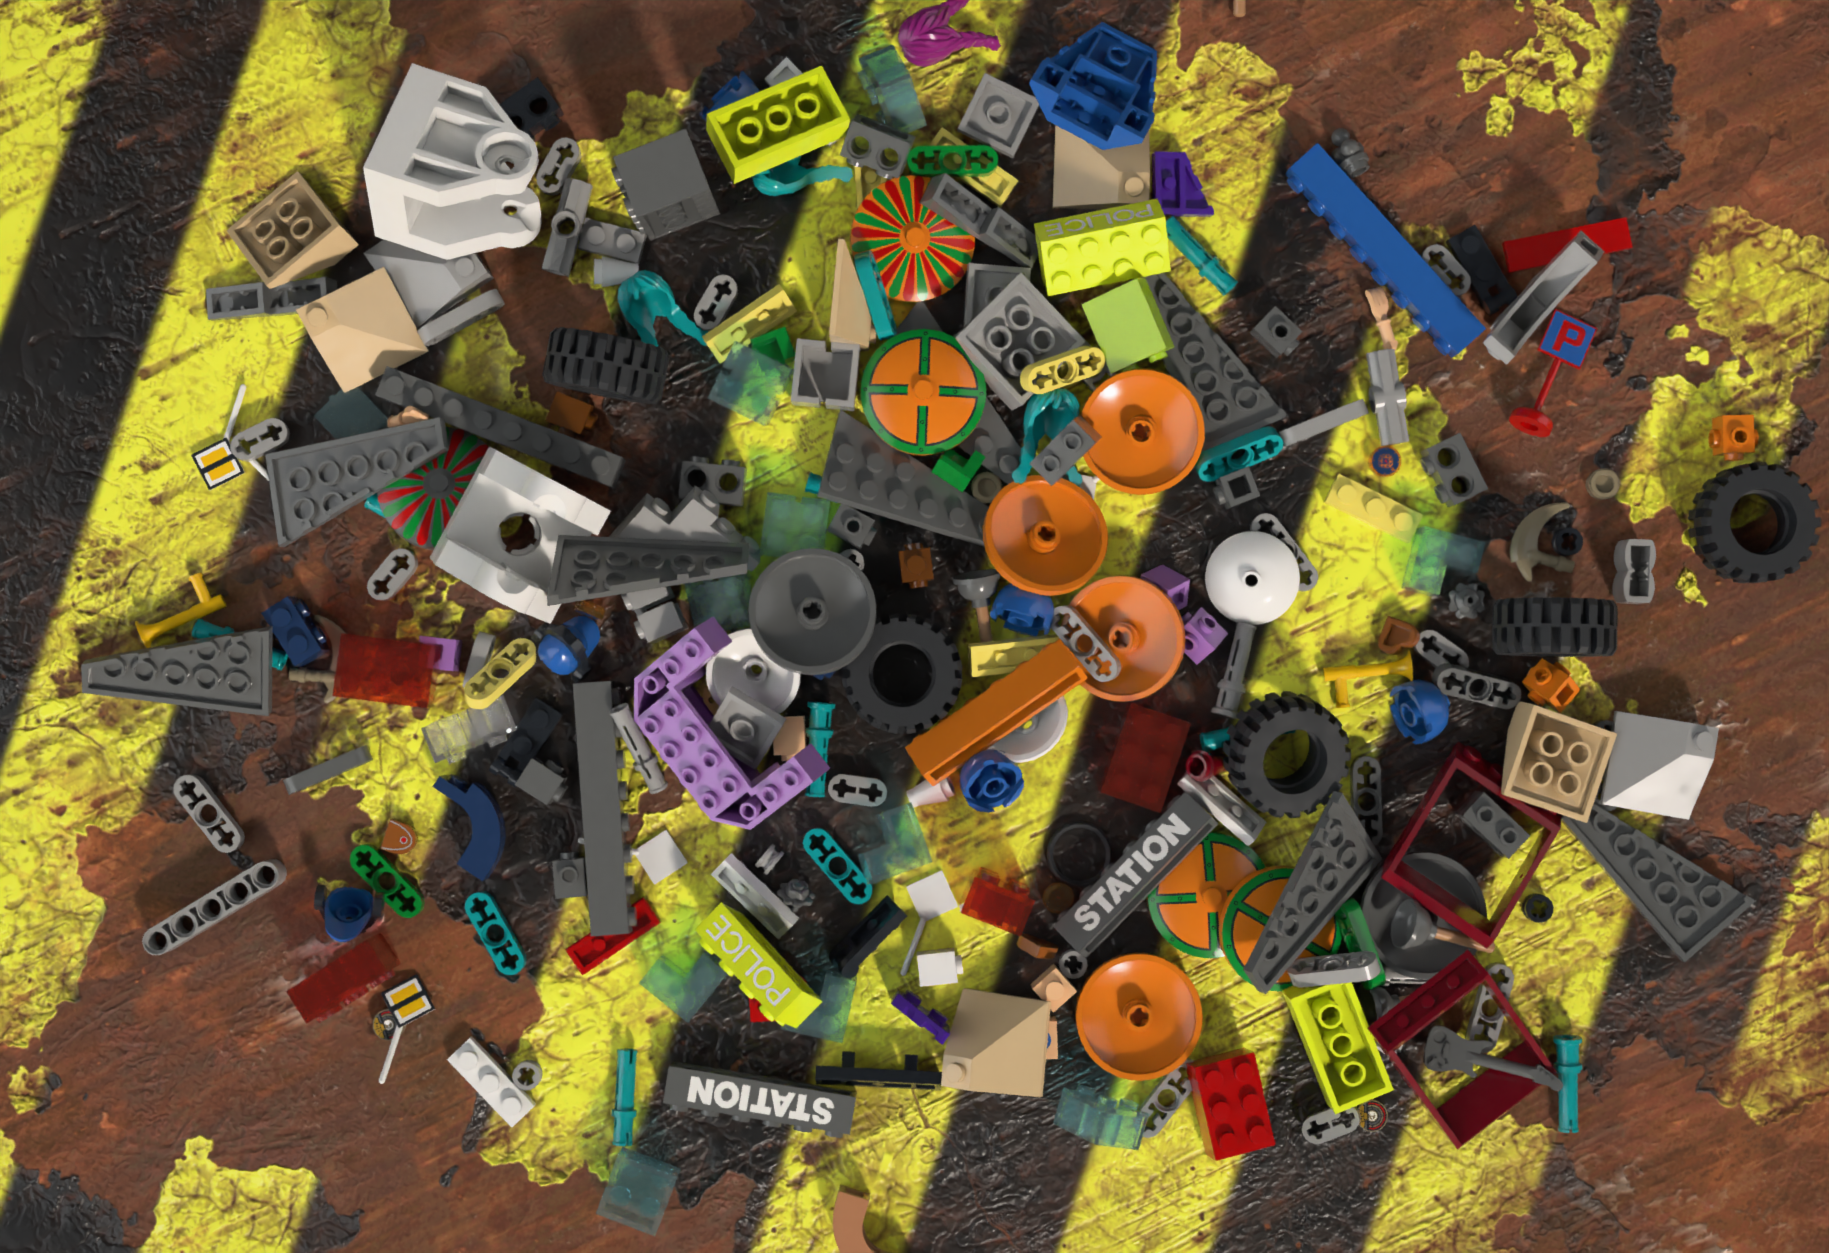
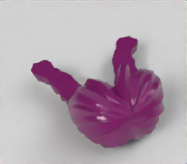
[898,0,1001,67]

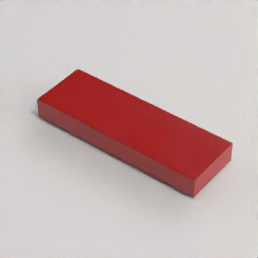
[565,896,661,976]

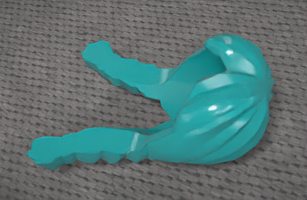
[752,156,853,196]
[617,270,708,347]
[1012,388,1083,487]

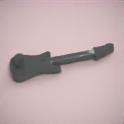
[1423,1025,1563,1091]

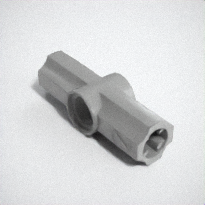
[542,178,593,277]
[1366,349,1409,446]

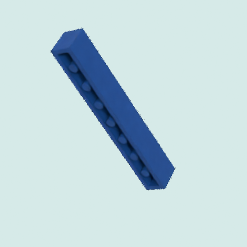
[1285,143,1486,358]

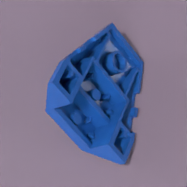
[1029,22,1157,150]

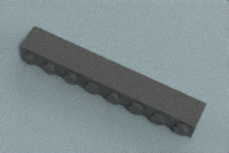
[375,366,626,489]
[573,681,637,936]

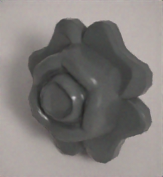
[1448,583,1485,619]
[777,879,815,912]

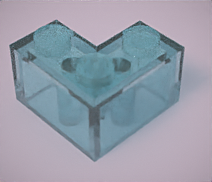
[857,44,927,133]
[1401,526,1486,596]
[857,802,932,884]
[639,951,727,1023]
[781,970,857,1043]
[1053,1085,1149,1150]

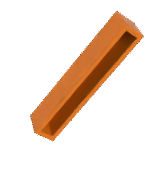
[905,639,1088,786]

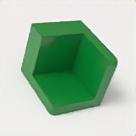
[750,327,795,372]
[932,449,986,493]

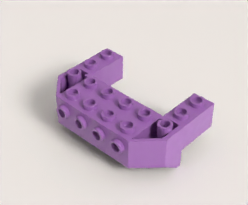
[634,617,830,830]

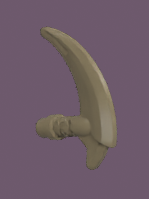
[1510,502,1575,582]
[289,615,357,703]

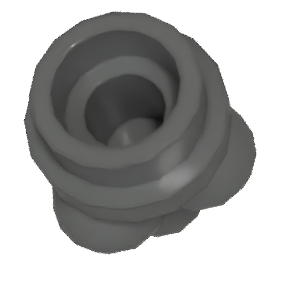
[1330,128,1370,179]

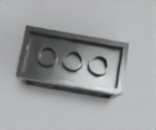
[611,129,720,241]

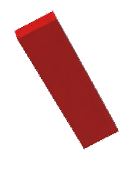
[1502,217,1633,274]

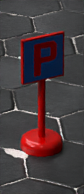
[1509,309,1598,437]

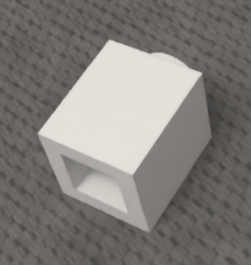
[917,948,963,987]

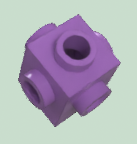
[1182,607,1228,665]

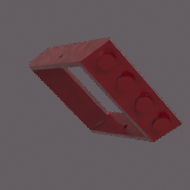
[1381,742,1562,949]
[1367,950,1557,1150]

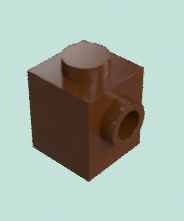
[545,392,598,439]
[899,543,934,589]

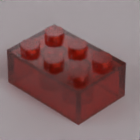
[332,633,442,708]
[1098,702,1191,813]
[959,866,1035,937]
[286,933,401,1024]

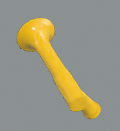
[135,573,227,648]
[1323,650,1413,708]

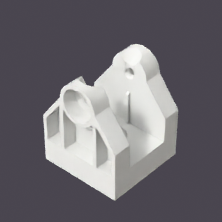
[363,63,542,260]
[430,446,611,624]

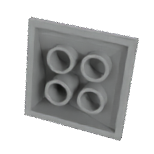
[364,240,494,330]
[955,273,1085,410]
[1600,711,1719,820]

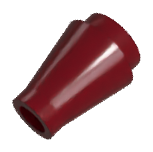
[1186,750,1226,782]

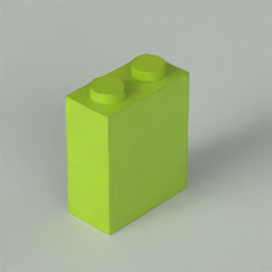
[1081,278,1175,374]

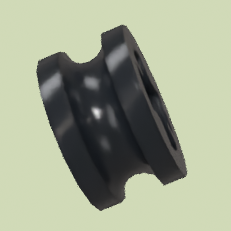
[1551,527,1583,556]
[1522,893,1554,923]

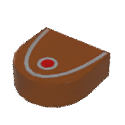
[380,818,418,854]

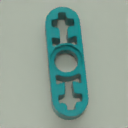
[854,250,897,341]
[1194,426,1283,482]
[803,827,873,904]
[465,891,527,975]

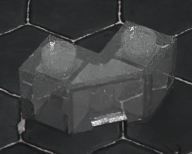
[421,695,517,764]

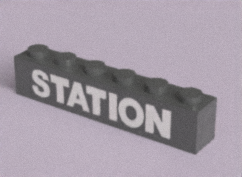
[1053,792,1218,958]
[663,1061,857,1138]

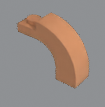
[833,1185,890,1253]

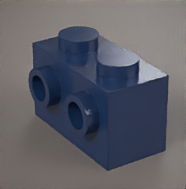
[261,596,330,666]

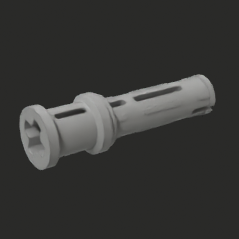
[1211,622,1257,719]

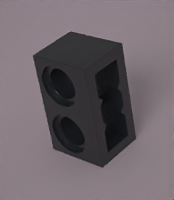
[499,77,564,141]

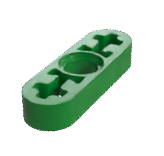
[907,145,998,177]
[350,844,425,918]
[1335,898,1386,990]

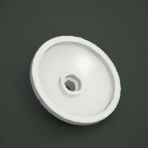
[1205,531,1300,625]
[706,628,801,714]
[988,678,1068,763]

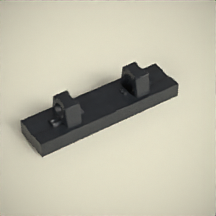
[815,1051,942,1091]

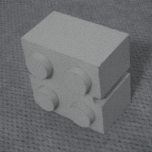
[791,338,861,411]
[621,586,689,643]

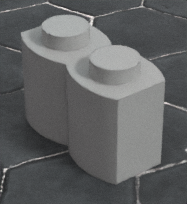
[1612,539,1656,604]

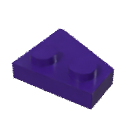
[1152,151,1214,217]
[891,989,950,1045]

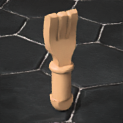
[1365,287,1398,351]
[387,406,429,428]

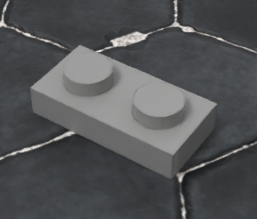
[577,218,647,265]

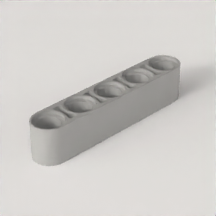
[142,859,287,955]

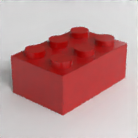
[1186,1048,1276,1161]

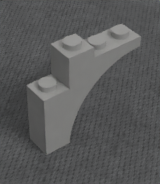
[1483,231,1604,365]
[609,486,761,572]

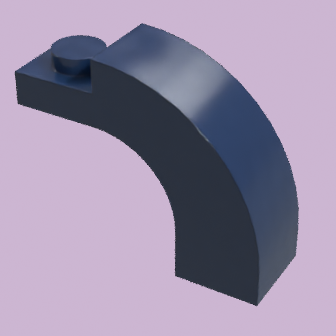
[432,774,506,881]

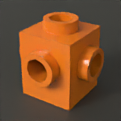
[1708,415,1759,461]
[1522,658,1580,713]

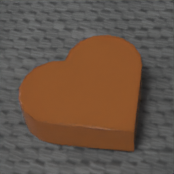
[1378,616,1420,656]
[1016,933,1059,959]

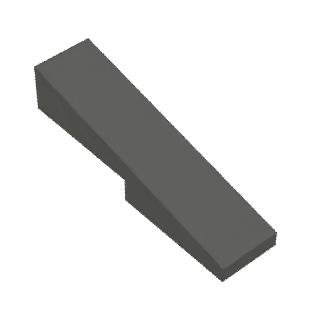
[919,173,1038,268]
[206,277,337,321]

